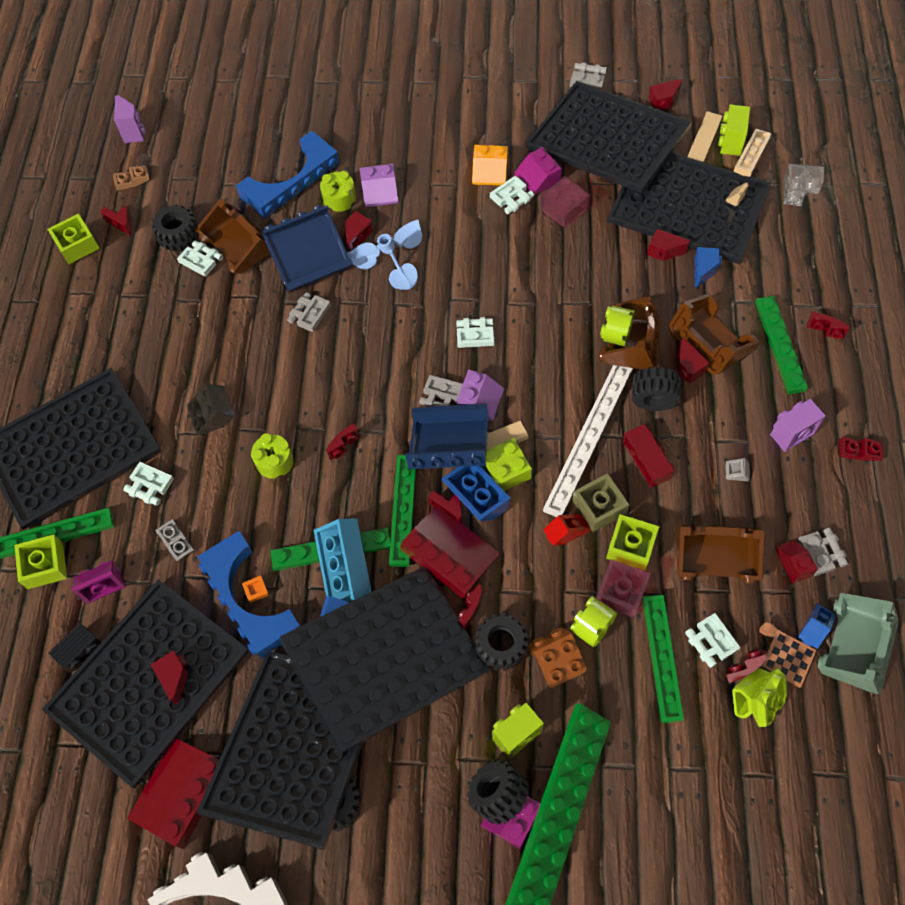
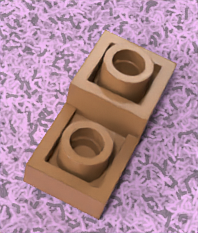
[113,166,149,190]

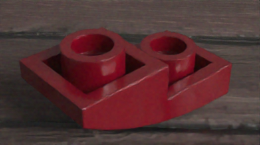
[807,312,849,339]
[326,423,360,461]
[839,437,883,461]
[458,585,482,630]
[726,649,767,683]

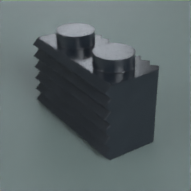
[48,623,101,673]

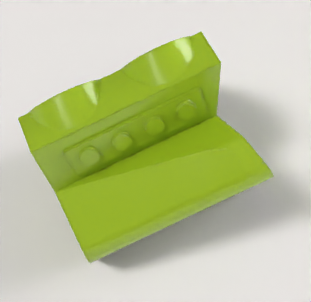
[732,668,787,727]

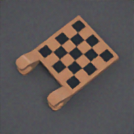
[759,622,816,688]

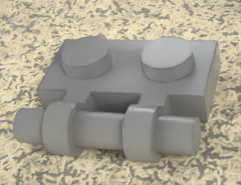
[570,62,607,90]
[287,293,331,332]
[419,375,463,407]
[798,528,848,576]

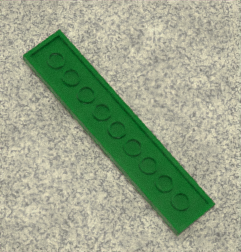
[505,703,611,905]

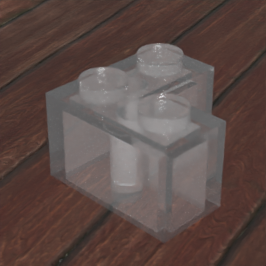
[783,164,824,206]

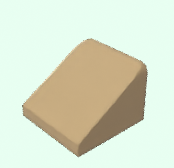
[726,183,748,206]

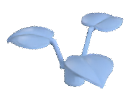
[347,220,422,290]

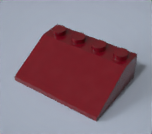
[400,505,500,600]
[127,739,219,849]

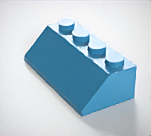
[314,518,372,603]

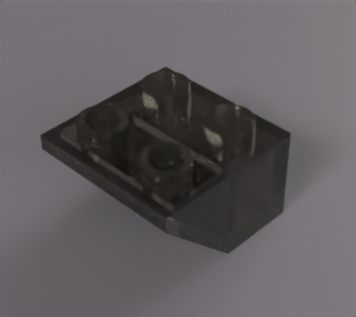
[187,383,234,436]

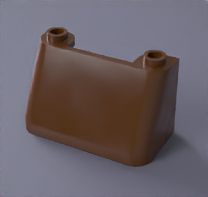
[195,198,270,274]
[669,293,760,375]
[599,296,661,370]
[676,524,764,584]

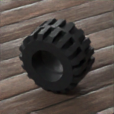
[151,205,199,251]
[632,367,681,411]
[475,613,528,671]
[467,759,529,825]
[331,778,362,832]

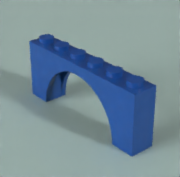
[236,131,340,219]
[197,531,300,659]

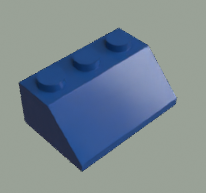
[442,466,511,522]

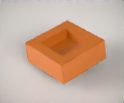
[242,575,269,603]

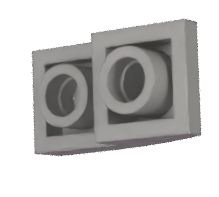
[156,519,194,561]

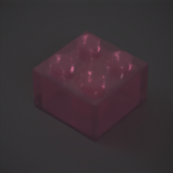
[540,177,590,227]
[597,559,650,618]

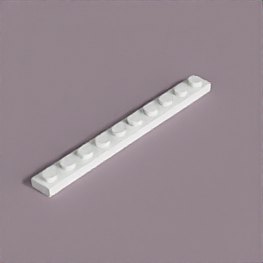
[543,365,633,517]

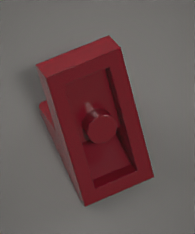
[100,205,132,236]
[428,491,462,523]

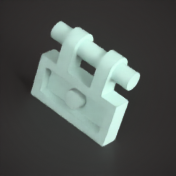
[490,176,534,214]
[177,240,223,277]
[456,317,494,348]
[124,462,174,506]
[685,613,740,668]

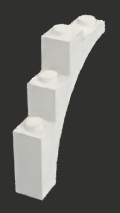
[148,852,288,905]

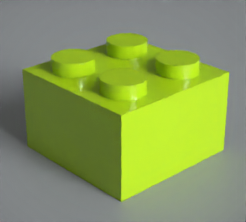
[718,105,750,156]
[48,213,100,264]
[481,438,532,491]
[606,514,659,571]
[14,535,67,589]
[492,703,544,760]

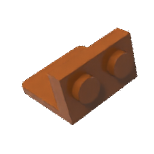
[528,628,586,688]

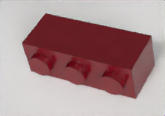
[623,424,674,488]

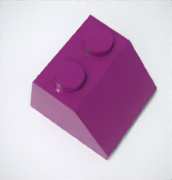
[514,147,561,196]
[72,561,126,604]
[481,796,540,849]

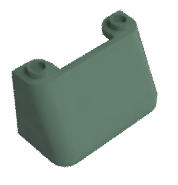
[818,593,898,694]

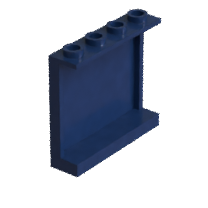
[262,205,353,293]
[405,404,489,469]

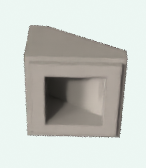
[726,458,750,481]

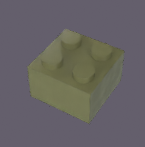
[572,473,629,532]

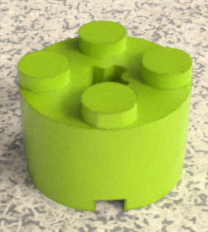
[320,171,356,212]
[600,305,635,347]
[251,433,294,479]
[570,596,618,647]

